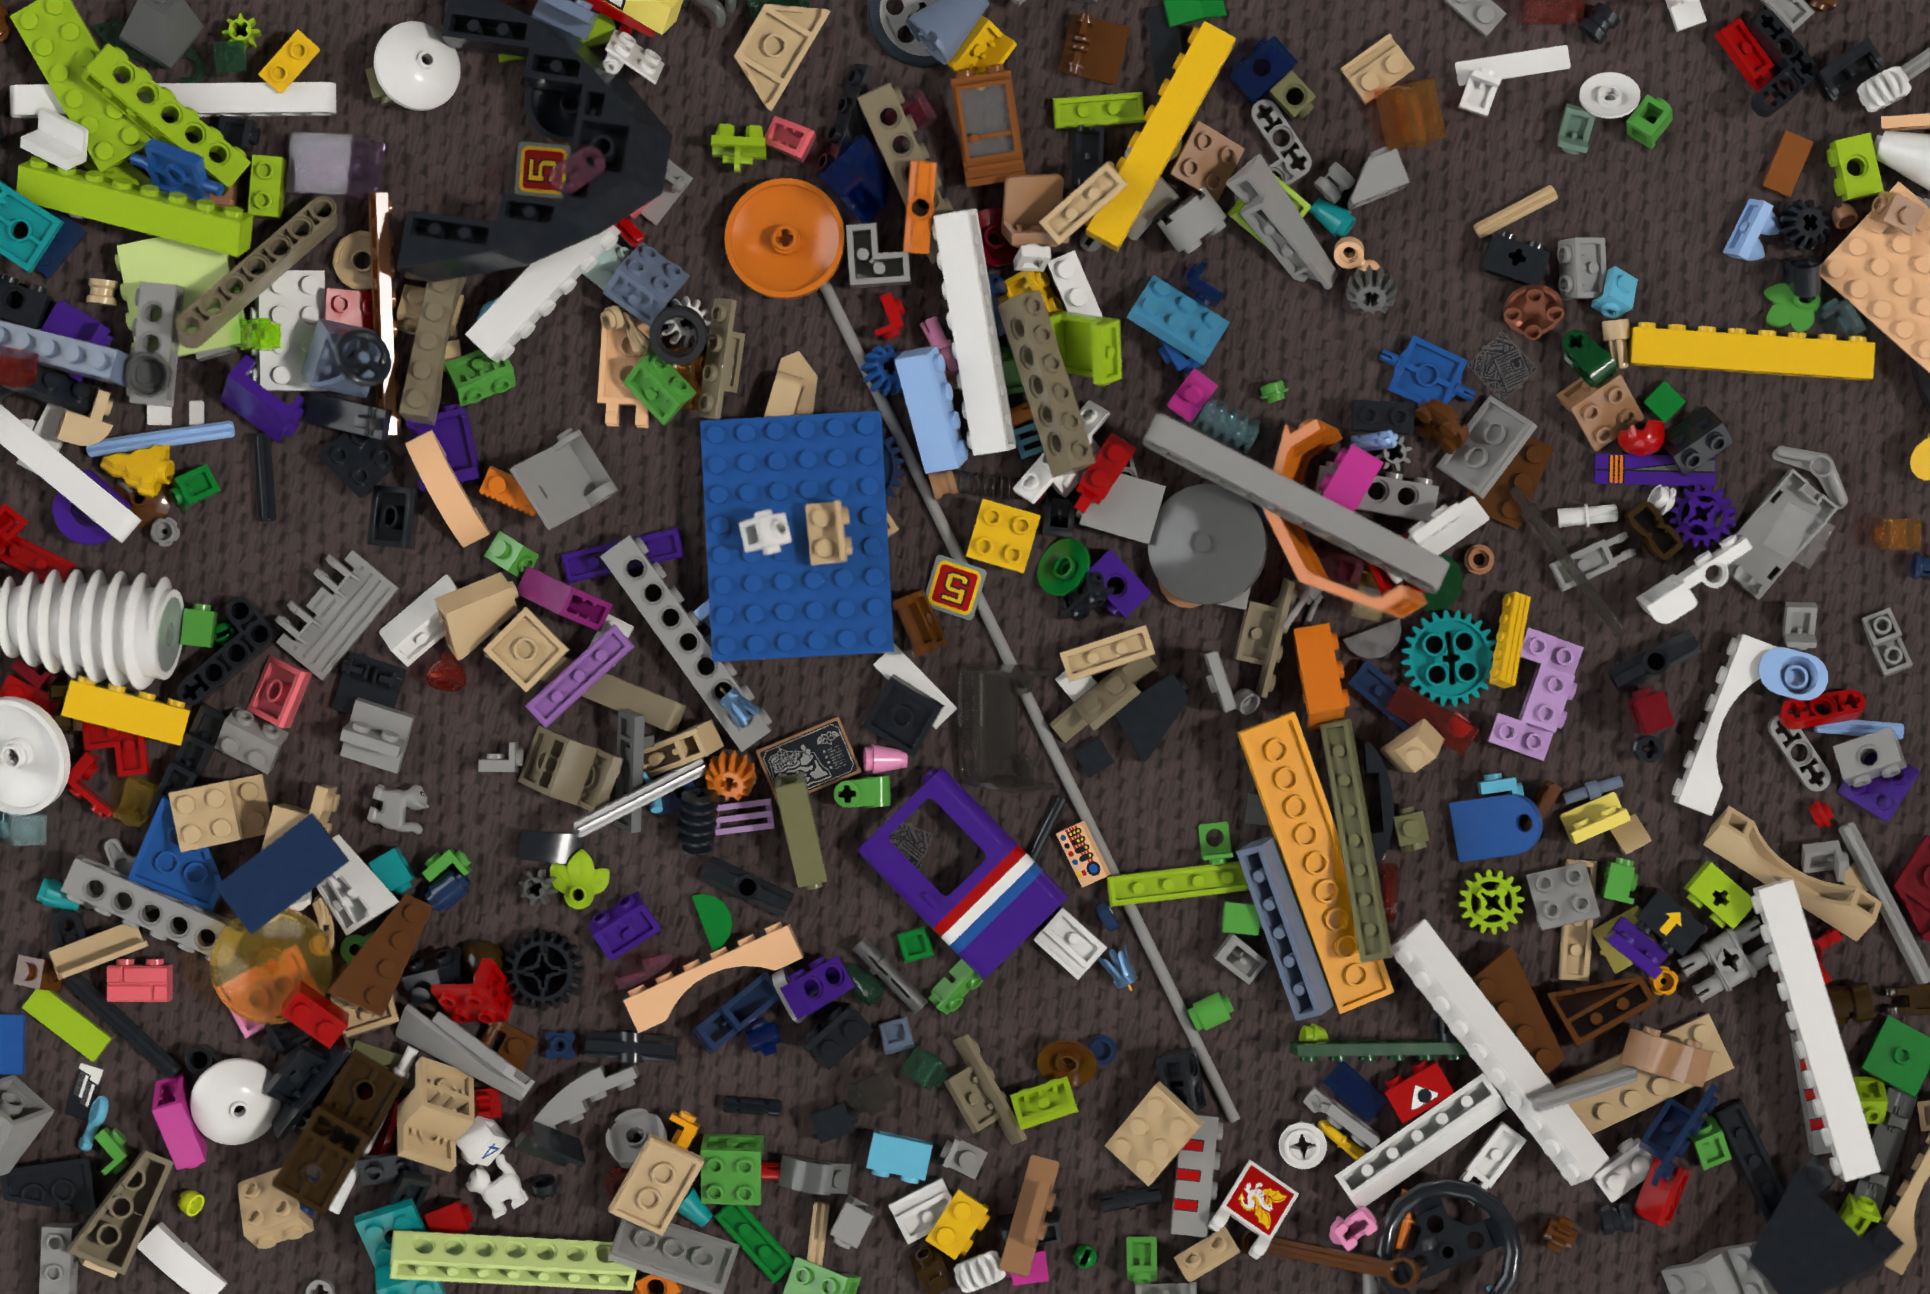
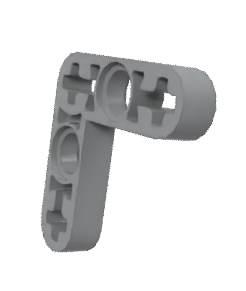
[1234,99,1312,203]

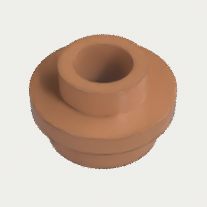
[1464,545,1494,575]

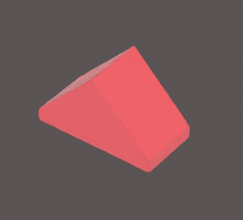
[764,116,816,163]

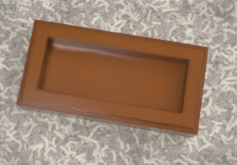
[1761,130,1814,198]

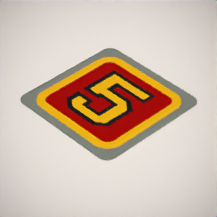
[515,142,571,199]
[925,555,987,620]

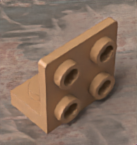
[1556,370,1644,451]

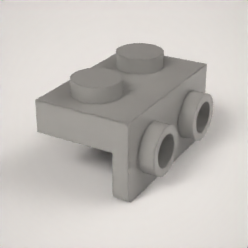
[214,707,289,774]

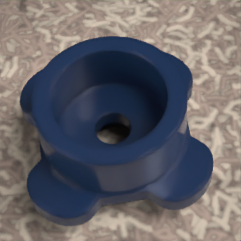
[545,1030,575,1060]

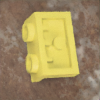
[1560,792,1631,844]

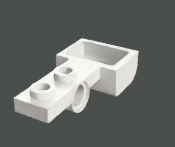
[1636,534,1753,624]

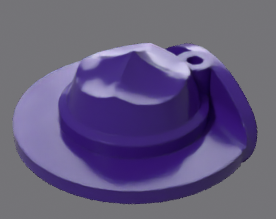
[53,470,130,545]

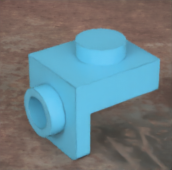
[1591,266,1638,319]
[1477,773,1524,796]

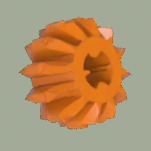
[705,750,757,801]

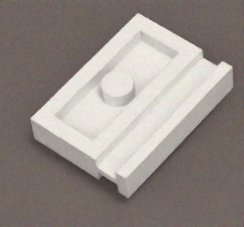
[1033,907,1107,980]
[888,1177,952,1244]

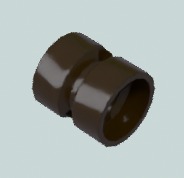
[1826,982,1874,1025]

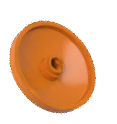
[725,178,846,299]

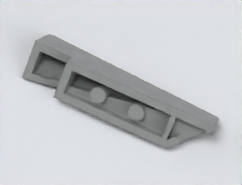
[1226,154,1338,289]
[395,1004,535,1101]

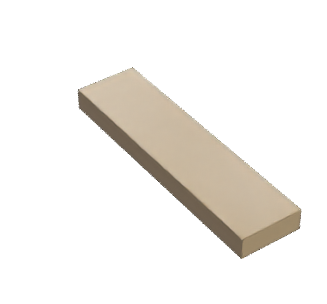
[1558,859,1597,981]

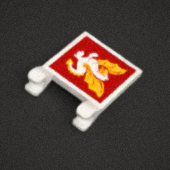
[1208,1160,1299,1260]

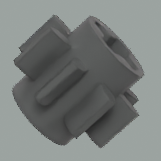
[519,868,558,906]

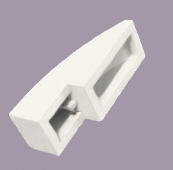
[137,1222,228,1294]

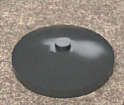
[1148,484,1268,605]

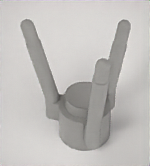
[1270,578,1324,629]

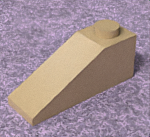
[643,719,724,778]

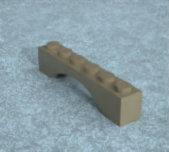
[399,276,467,426]

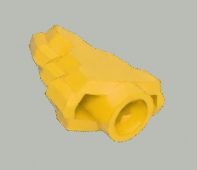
[100,445,175,498]

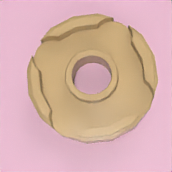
[333,230,394,291]

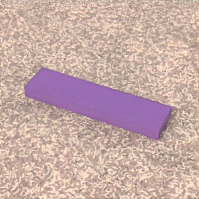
[526,624,635,728]

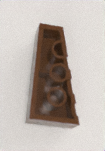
[325,894,433,1017]
[1469,944,1565,1075]

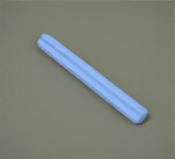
[86,420,235,457]

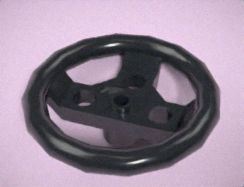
[1374,1178,1523,1294]

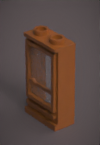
[950,64,1026,187]

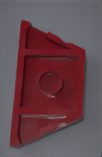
[1892,835,1930,942]

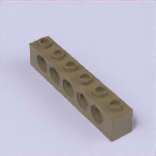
[856,82,954,264]
[998,290,1096,478]

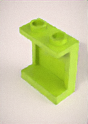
[1049,311,1122,385]

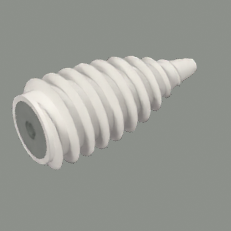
[0,569,184,690]

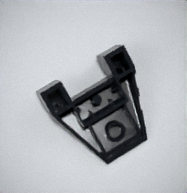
[1747,1156,1904,1294]

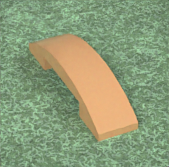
[405,429,490,548]

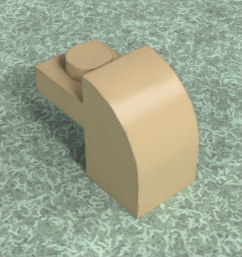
[55,387,114,446]

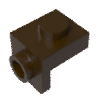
[909,1244,956,1294]

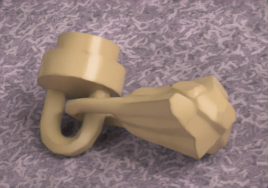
[600,305,651,356]
[310,894,335,956]

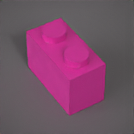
[1318,444,1384,512]

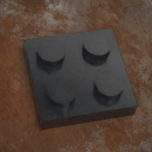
[863,674,945,757]

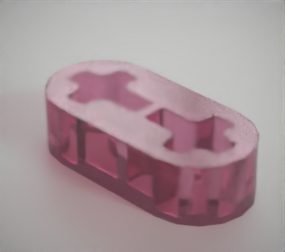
[550,146,605,194]

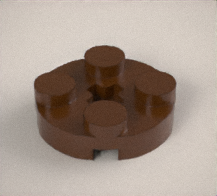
[1414,398,1469,454]

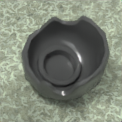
[125,351,172,398]

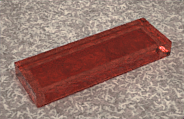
[1386,682,1479,755]

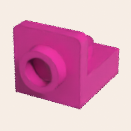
[1167,368,1218,422]

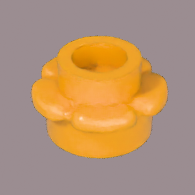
[1648,966,1678,996]

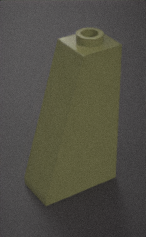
[775,772,827,890]

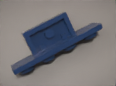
[1638,1083,1719,1187]

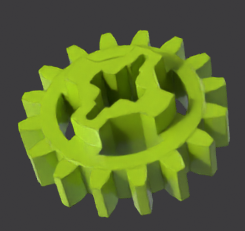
[1458,869,1524,935]

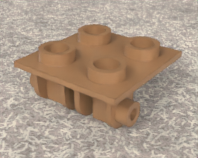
[1169,120,1245,202]

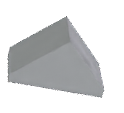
[1213,933,1268,985]

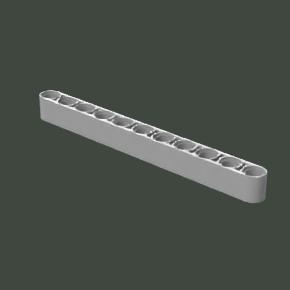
[1142,414,1450,593]

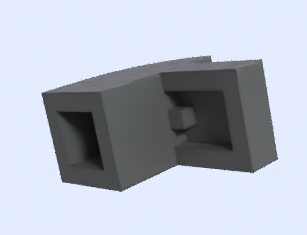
[778,1155,851,1195]

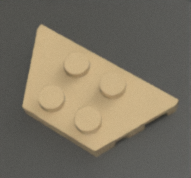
[734,4,831,111]

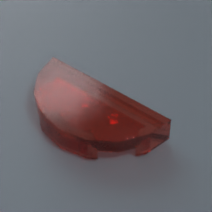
[1383,863,1399,923]

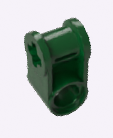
[1562,330,1618,388]

